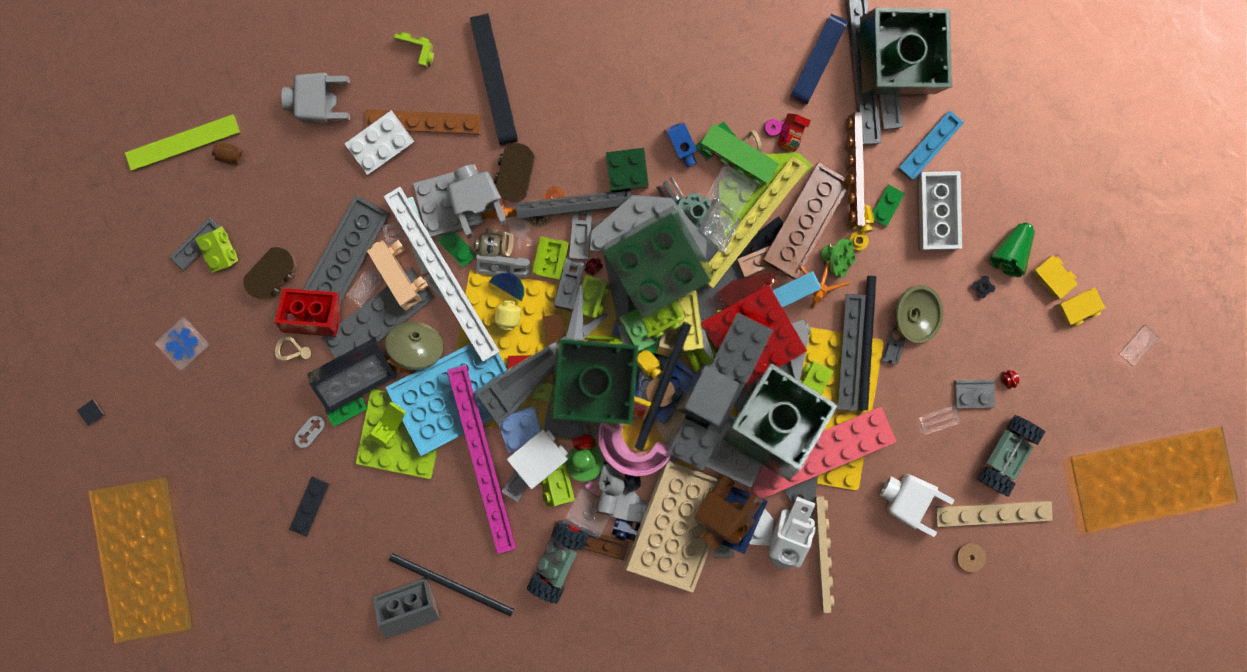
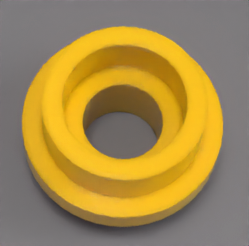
[849,231,869,250]

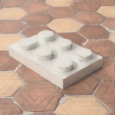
[345,110,414,175]

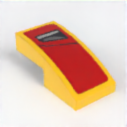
[633,397,651,421]

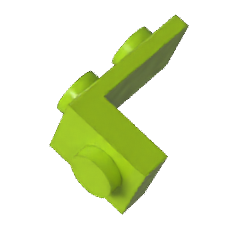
[394,32,434,68]
[368,402,406,448]

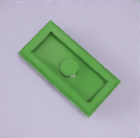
[619,309,654,351]

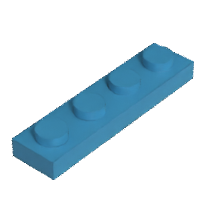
[899,110,964,181]

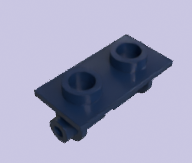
[612,519,641,541]

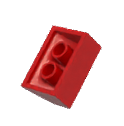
[275,288,340,337]

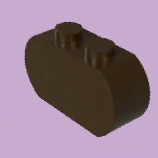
[494,143,535,202]
[243,247,297,299]

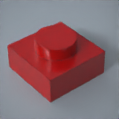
[572,434,596,451]

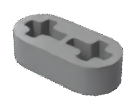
[295,416,326,448]

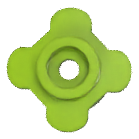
[532,382,553,402]

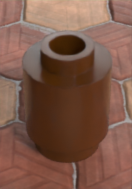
[212,142,242,165]

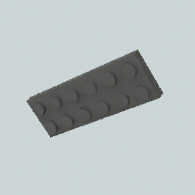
[303,195,390,304]
[321,268,435,358]

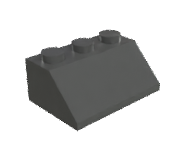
[373,578,440,639]

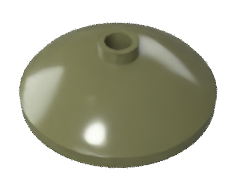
[895,285,944,343]
[385,321,443,370]

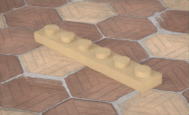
[815,495,834,613]
[935,501,1053,527]

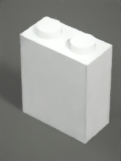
[507,429,568,489]

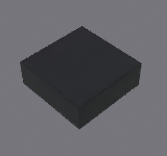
[77,399,105,426]

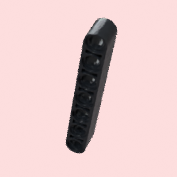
[470,13,518,145]

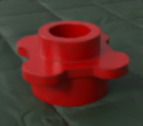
[1002,370,1019,389]

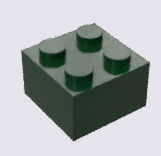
[606,148,649,192]

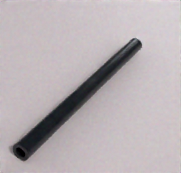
[859,276,877,410]
[634,321,692,450]
[389,552,514,617]

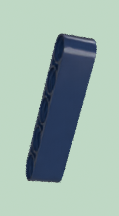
[790,13,848,105]

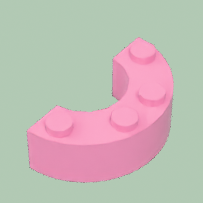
[598,422,672,476]

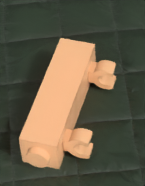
[367,240,428,311]

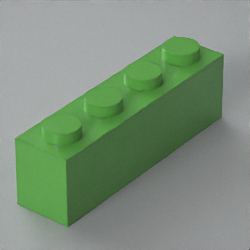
[701,123,779,185]

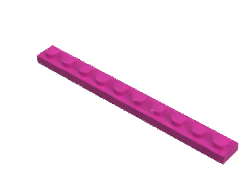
[447,364,516,554]

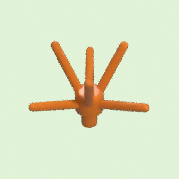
[800,261,850,308]

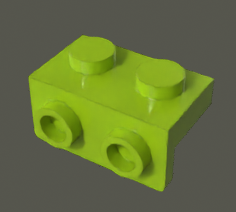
[195,226,238,273]
[532,236,569,280]
[582,275,610,318]
[640,301,685,338]

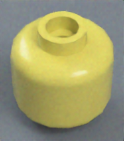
[495,300,521,330]

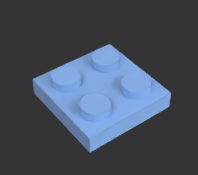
[499,406,542,453]

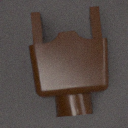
[695,475,764,550]

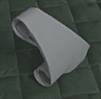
[597,462,648,524]

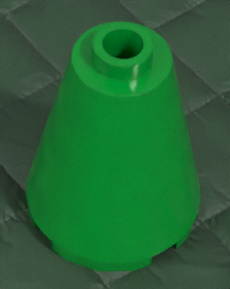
[989,222,1035,278]

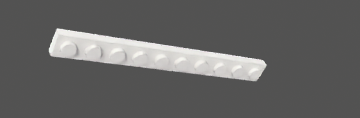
[384,187,499,362]

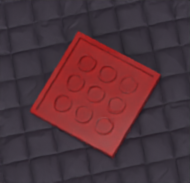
[701,283,807,387]

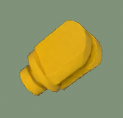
[861,204,874,234]
[637,350,663,379]

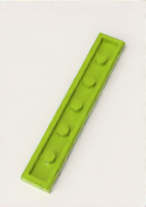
[125,114,240,171]

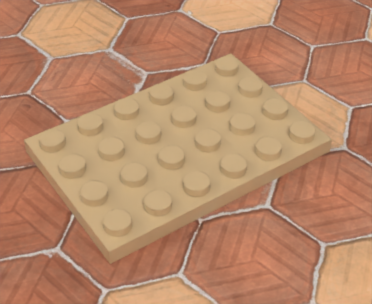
[624,460,734,592]

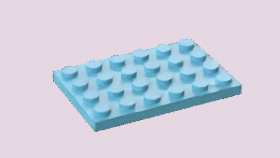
[385,343,524,456]

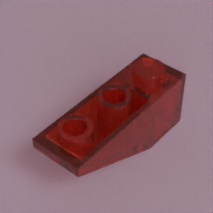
[718,271,777,306]

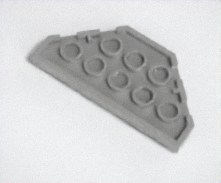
[590,195,707,258]

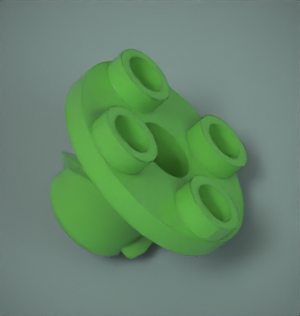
[821,238,856,278]
[566,447,605,483]

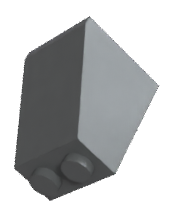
[675,364,740,427]

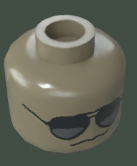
[474,233,502,257]

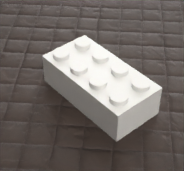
[918,171,962,251]

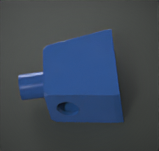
[664,122,697,167]

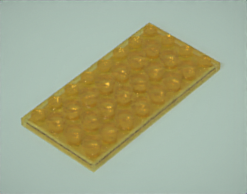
[1070,426,1238,532]
[89,477,192,643]

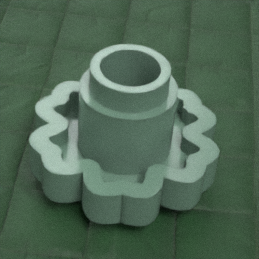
[678,193,715,232]

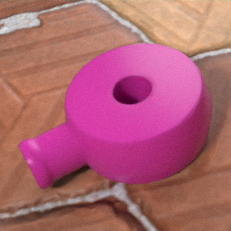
[764,119,785,137]

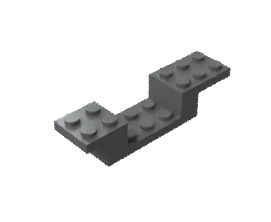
[668,312,773,470]

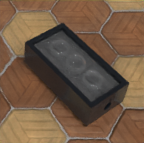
[307,337,396,413]

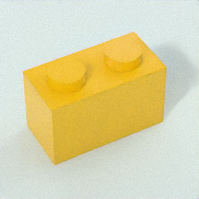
[1031,255,1078,300]
[1057,287,1105,327]

